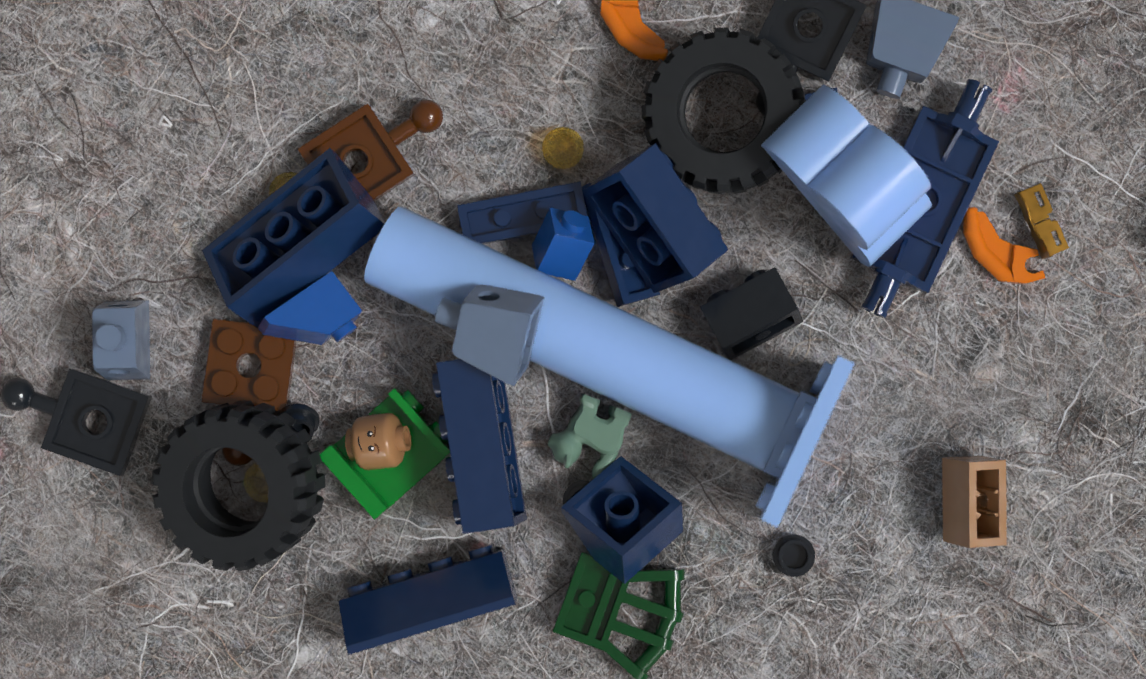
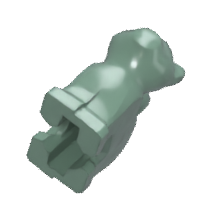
[547,393,632,479]

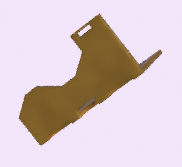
[1014,183,1069,259]

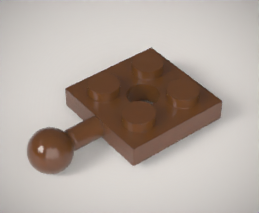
[298,99,443,201]
[201,319,297,466]

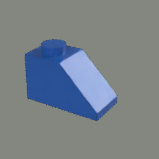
[258,271,362,345]

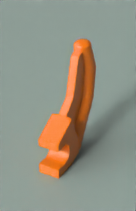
[600,0,668,61]
[963,207,1045,284]

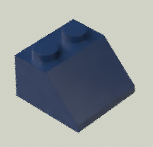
[561,456,683,584]

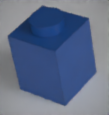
[532,207,594,281]

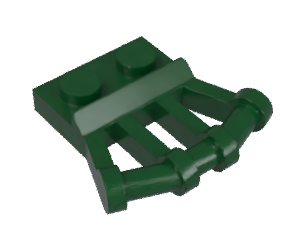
[553,551,685,679]

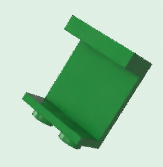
[320,388,450,520]

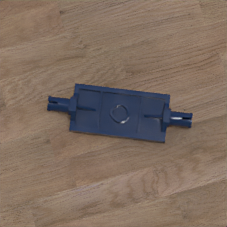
[850,79,999,319]

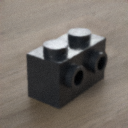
[700,267,803,360]

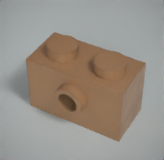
[942,455,1007,548]

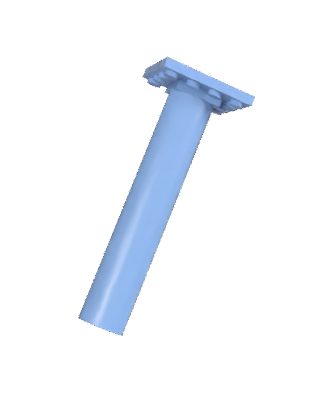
[364,207,855,527]

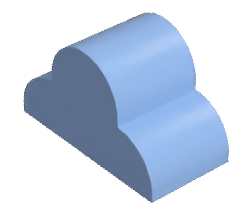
[761,85,932,267]

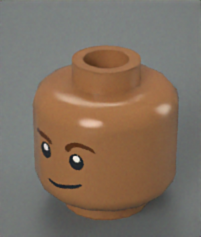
[345,413,411,470]

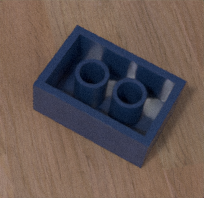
[582,144,729,293]

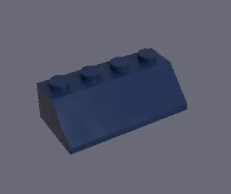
[202,148,385,328]
[432,359,527,534]
[338,544,518,655]

